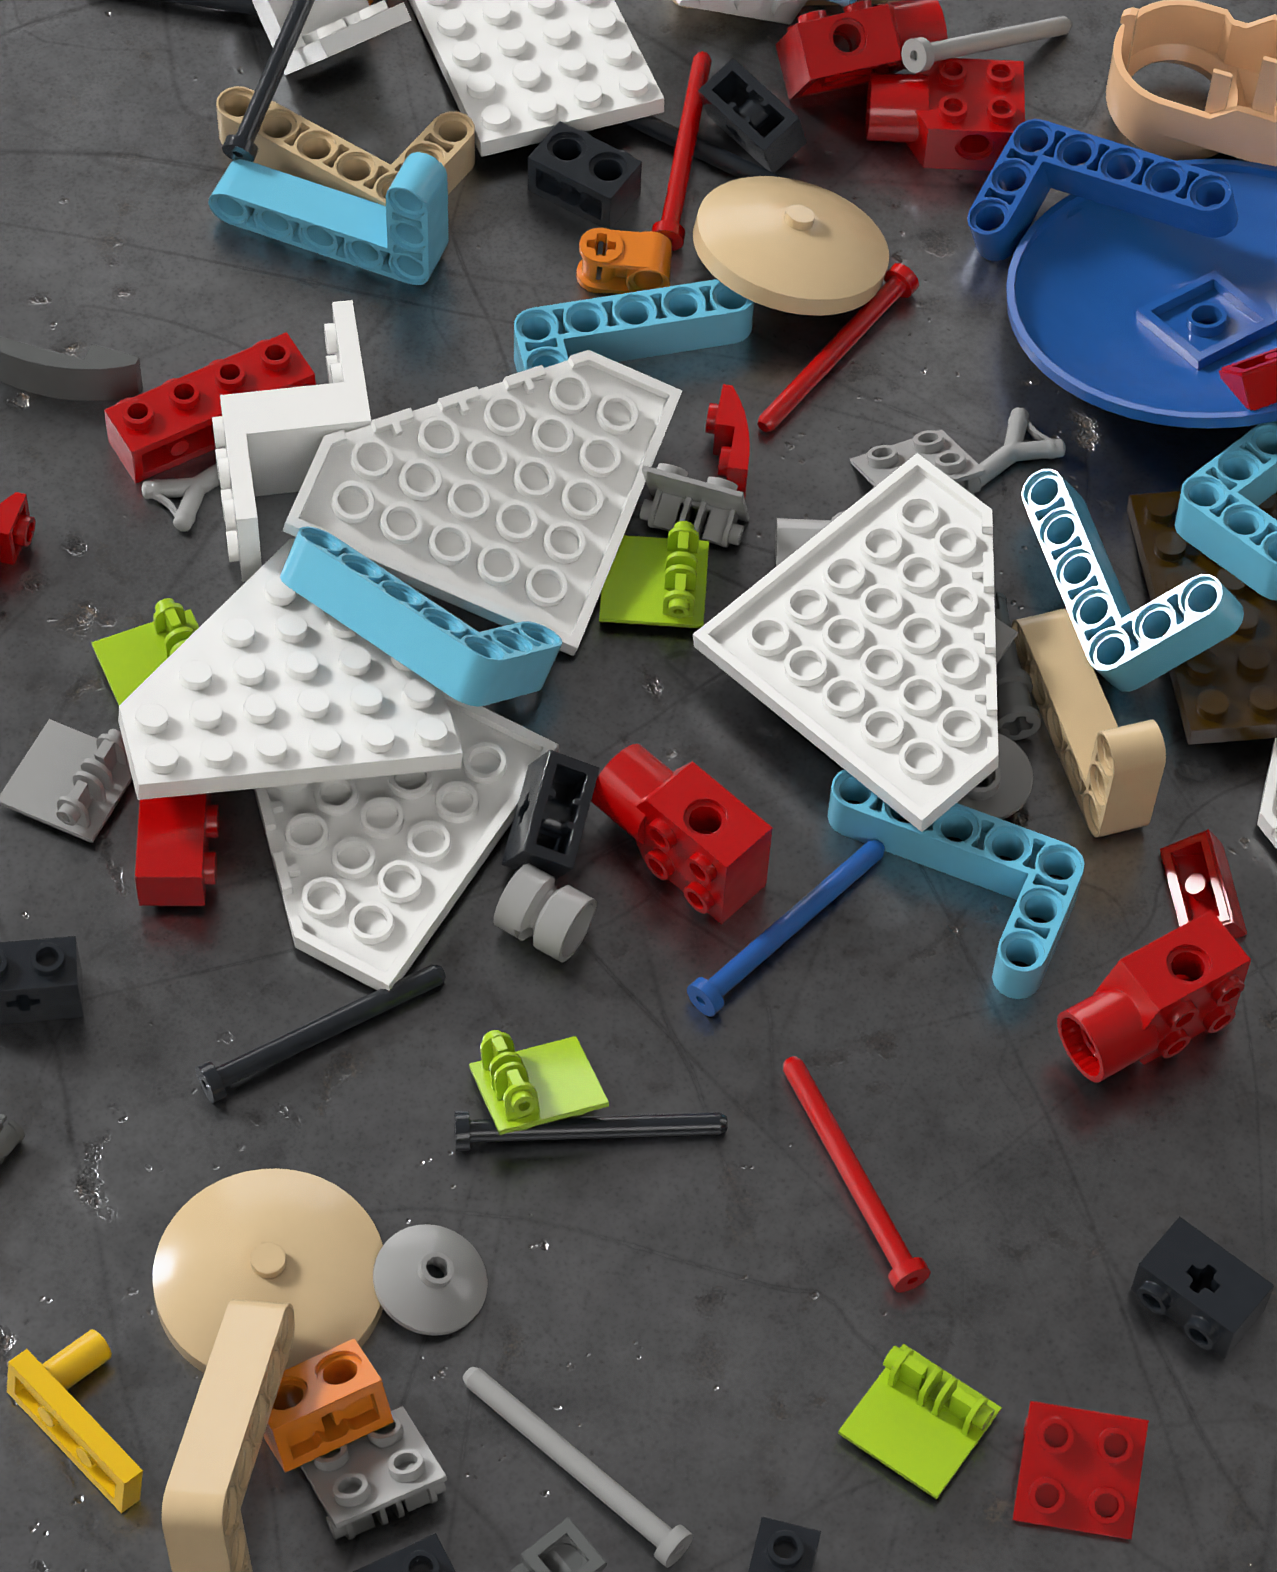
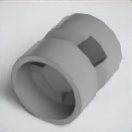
[494,863,597,962]

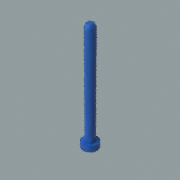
[687,840,885,1017]

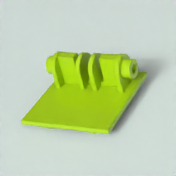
[599,521,709,628]
[91,598,199,705]
[469,1030,609,1135]
[838,1343,1002,1499]

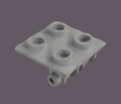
[850,429,985,495]
[640,463,750,548]
[0,719,132,843]
[300,1406,447,1540]

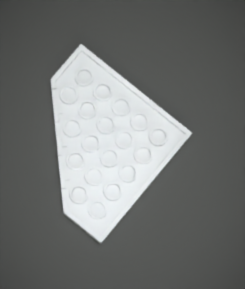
[283,350,682,656]
[693,453,999,832]
[118,539,463,800]
[254,693,559,990]

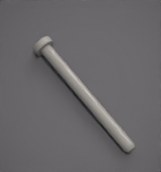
[901,16,1072,73]
[463,1367,693,1568]

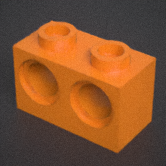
[263,1338,394,1473]

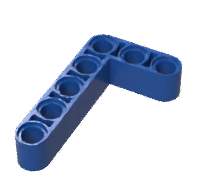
[967,119,1239,261]

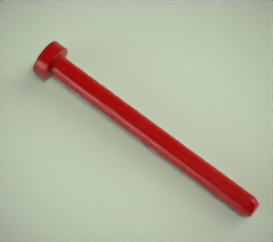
[651,51,712,251]
[757,263,919,432]
[783,1056,931,1293]

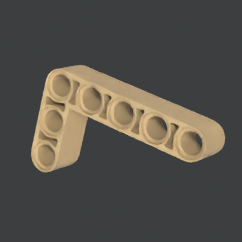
[216,86,475,206]
[1012,609,1166,837]
[162,1299,295,1572]

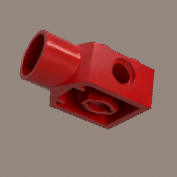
[775,0,948,100]
[866,58,1025,171]
[591,744,773,925]
[1057,910,1251,1083]

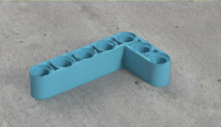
[208,152,448,285]
[514,279,754,373]
[1175,421,1277,601]
[1021,469,1244,692]
[280,527,562,707]
[828,769,1085,999]

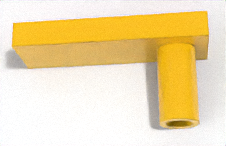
[7,1329,143,1514]

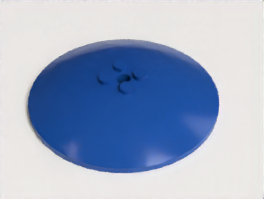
[1006,159,1277,429]

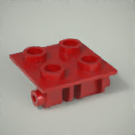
[1012,1401,1149,1540]

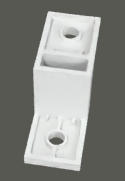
[252,0,411,75]
[212,300,371,582]

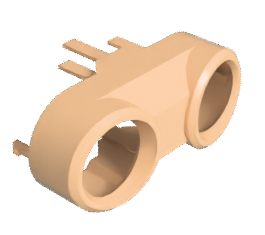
[1106,0,1277,166]

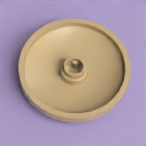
[693,176,889,316]
[153,1168,383,1373]

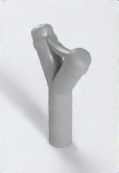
[978,408,1066,487]
[141,463,220,532]

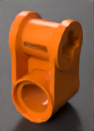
[576,227,672,294]

